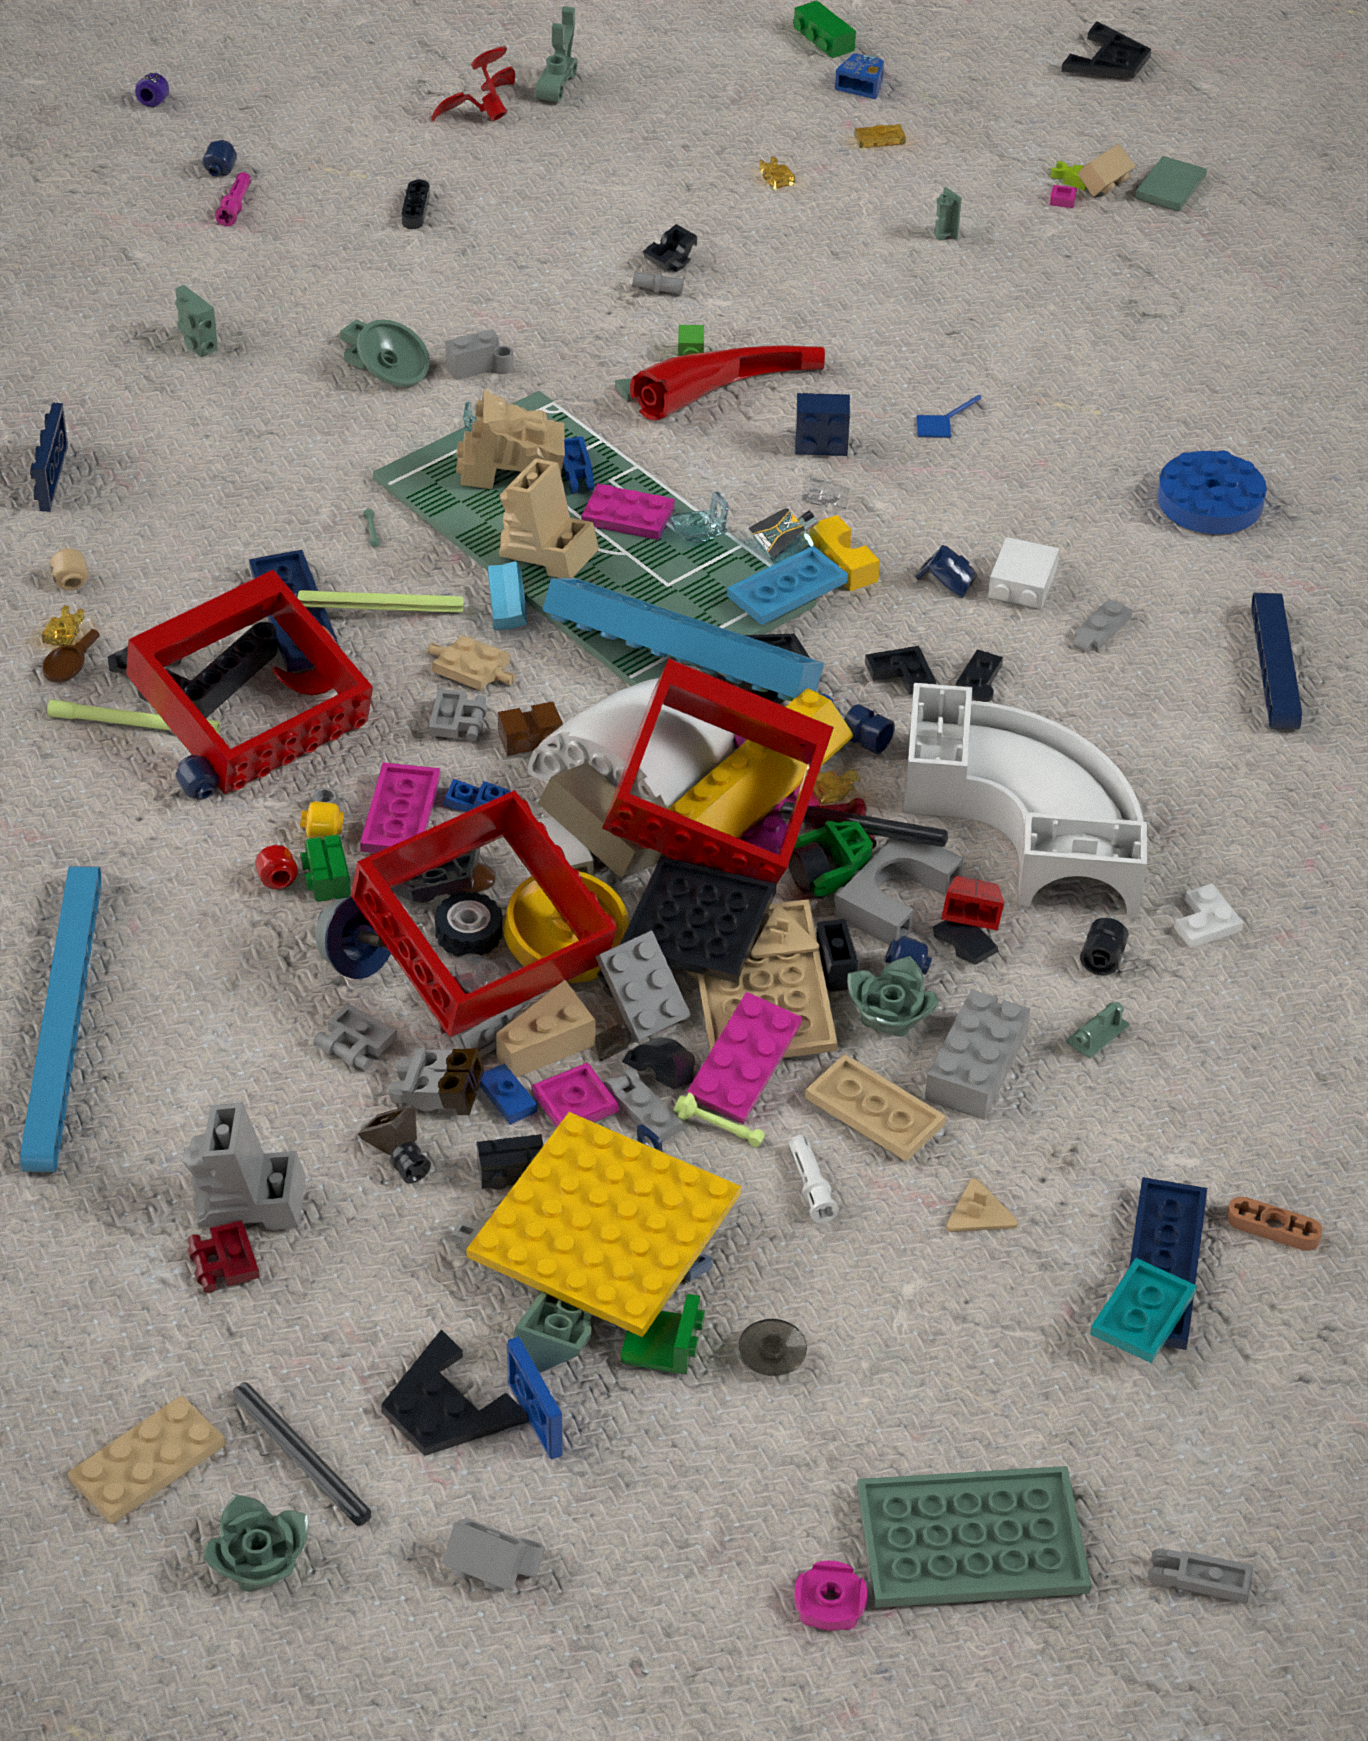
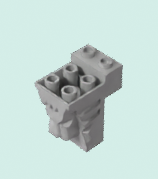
[182,1102,306,1230]

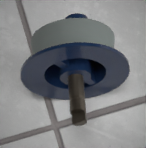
[315,896,391,979]

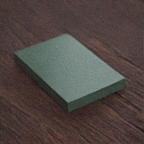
[1135,156,1207,211]

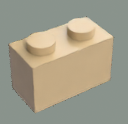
[1077,144,1136,197]

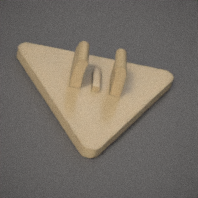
[751,906,819,958]
[946,1178,1018,1232]

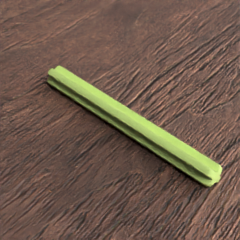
[298,590,464,613]

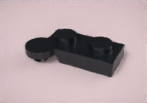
[956,649,1003,702]

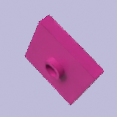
[532,1063,618,1128]

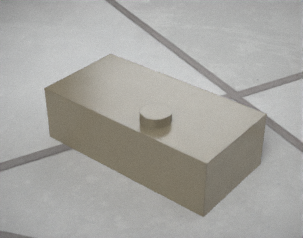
[538,762,662,879]

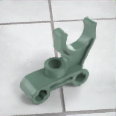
[536,6,578,103]

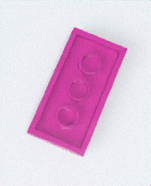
[360,762,441,853]
[687,992,802,1124]

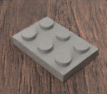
[595,930,691,1042]

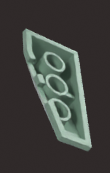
[513,1291,592,1373]

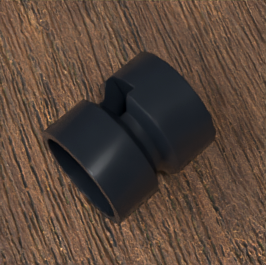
[1080,917,1129,976]

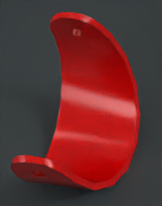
[272,625,337,696]

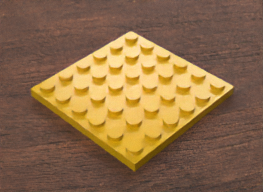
[466,1112,741,1337]

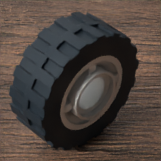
[435,891,502,958]

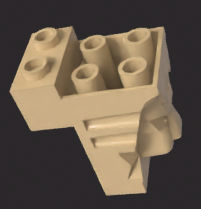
[456,390,565,489]
[499,458,599,578]

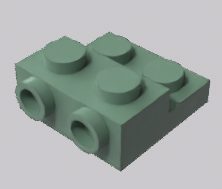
[175,285,218,357]

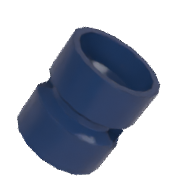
[844,704,895,755]

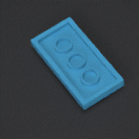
[727,546,848,625]

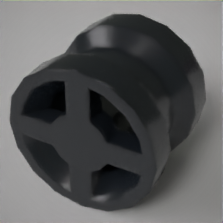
[390,1142,431,1184]

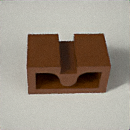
[498,701,563,756]

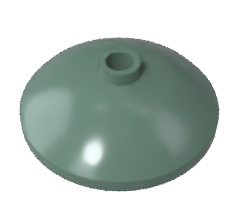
[357,319,430,387]

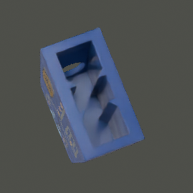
[835,53,884,99]

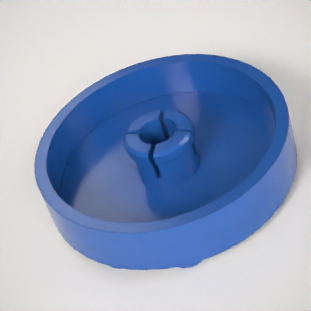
[1157,450,1267,534]

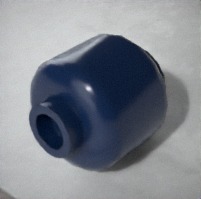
[202,140,237,177]
[175,755,219,799]
[884,936,932,975]

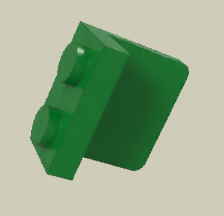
[620,1294,705,1375]

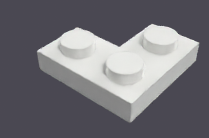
[1174,883,1244,948]

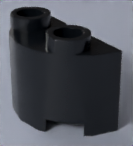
[643,224,698,272]
[622,1037,695,1090]

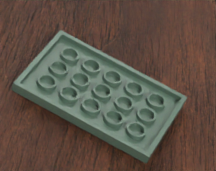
[857,1466,1092,1608]

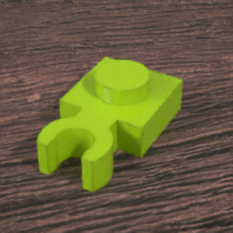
[1050,161,1087,191]

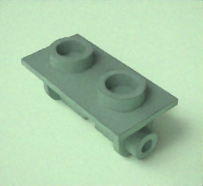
[934,187,962,240]
[1066,1002,1130,1059]

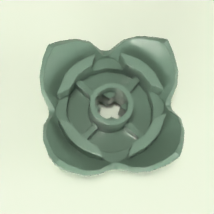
[847,956,938,1037]
[203,1494,309,1592]

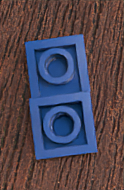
[443,778,511,812]

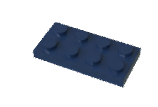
[30,403,68,512]

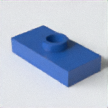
[479,1063,537,1125]

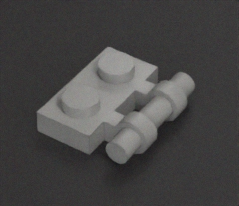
[428,689,487,742]
[314,1003,397,1071]

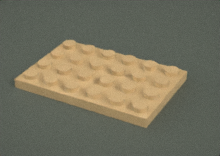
[696,899,838,1058]

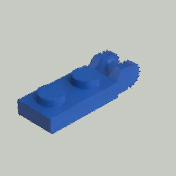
[563,436,594,493]

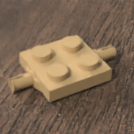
[427,635,516,691]

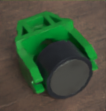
[788,821,873,896]

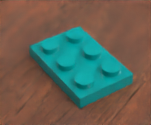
[1090,1258,1197,1364]

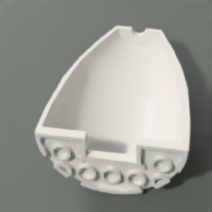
[528,671,740,809]

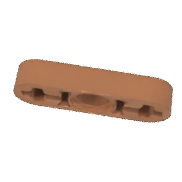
[1227,1197,1323,1251]

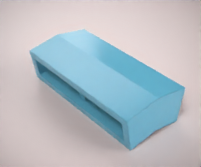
[488,561,528,630]

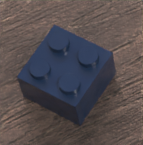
[795,393,850,456]

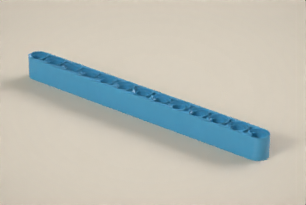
[20,866,102,1172]

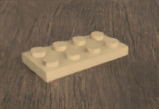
[805,1054,946,1162]
[68,1395,226,1524]

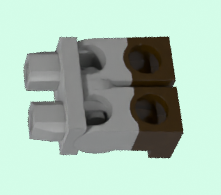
[388,1048,485,1115]

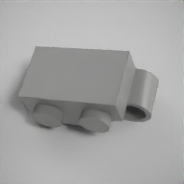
[445,329,514,380]
[442,1518,545,1592]

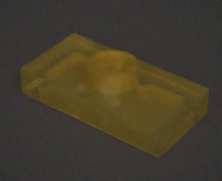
[854,124,906,148]

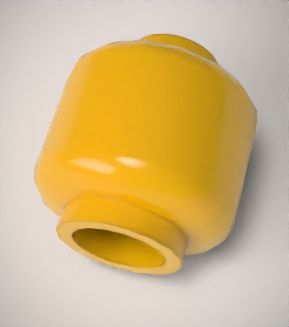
[300,801,344,839]

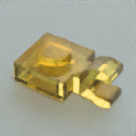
[813,769,861,805]

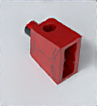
[941,876,1004,931]

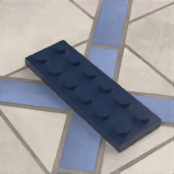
[248,549,340,672]
[1129,1177,1208,1350]

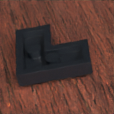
[865,646,936,695]

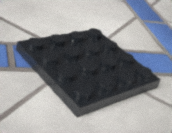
[620,856,776,983]

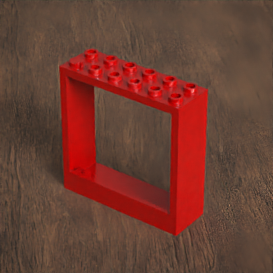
[126,570,373,795]
[601,659,834,886]
[351,790,617,1038]

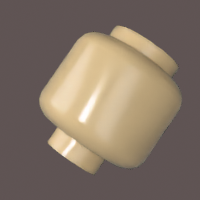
[49,548,89,590]

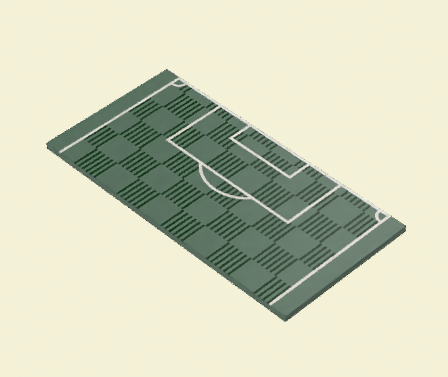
[373,391,817,686]

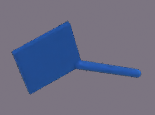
[916,395,982,438]

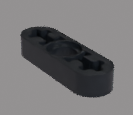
[401,179,430,229]

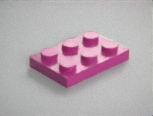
[581,484,675,540]

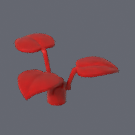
[431,45,516,122]

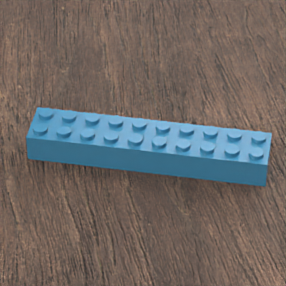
[542,578,824,701]

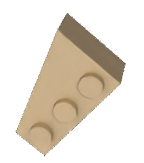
[496,980,595,1078]

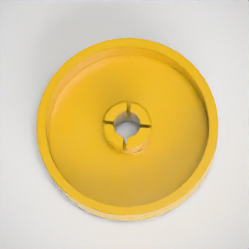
[504,871,629,983]

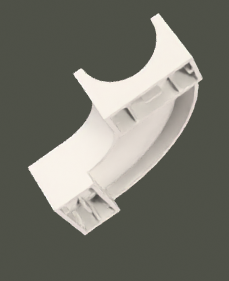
[904,683,1147,916]

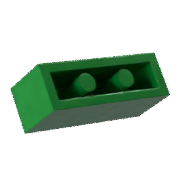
[793,0,856,58]

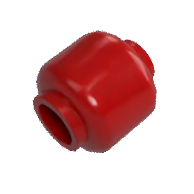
[255,845,298,890]

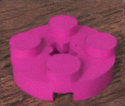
[794,1560,867,1631]

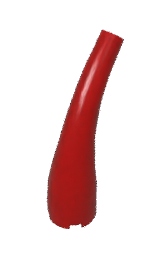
[630,345,825,421]

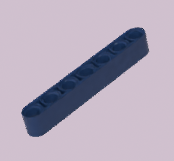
[1251,592,1302,730]

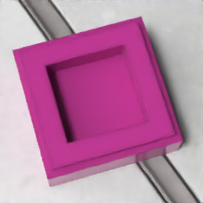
[1050,185,1077,208]

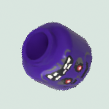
[135,73,169,107]

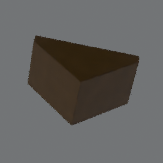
[358,1104,417,1156]

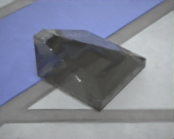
[595,1023,632,1061]

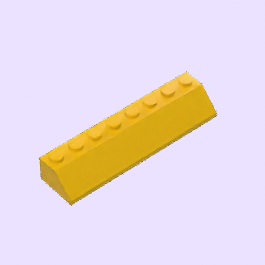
[668,688,853,839]

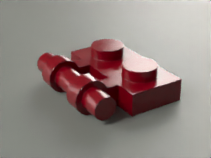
[187,1220,260,1293]

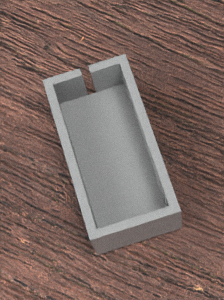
[925,989,1031,1120]

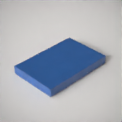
[507,1336,563,1460]

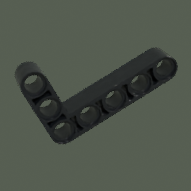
[137,622,278,718]

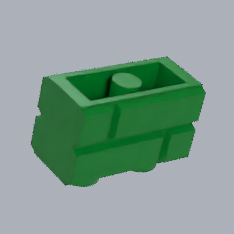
[300,835,351,902]

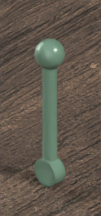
[364,509,380,547]

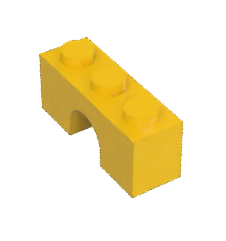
[807,515,880,591]

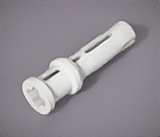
[789,1135,839,1223]

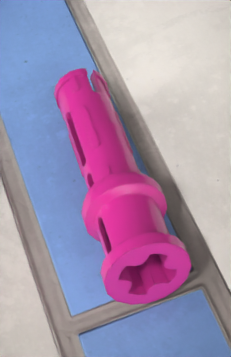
[215,172,252,226]

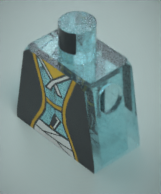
[748,508,819,565]

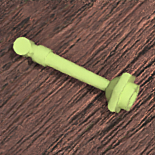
[674,1092,765,1147]

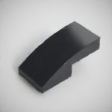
[933,920,999,965]

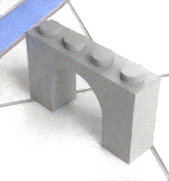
[834,838,963,945]

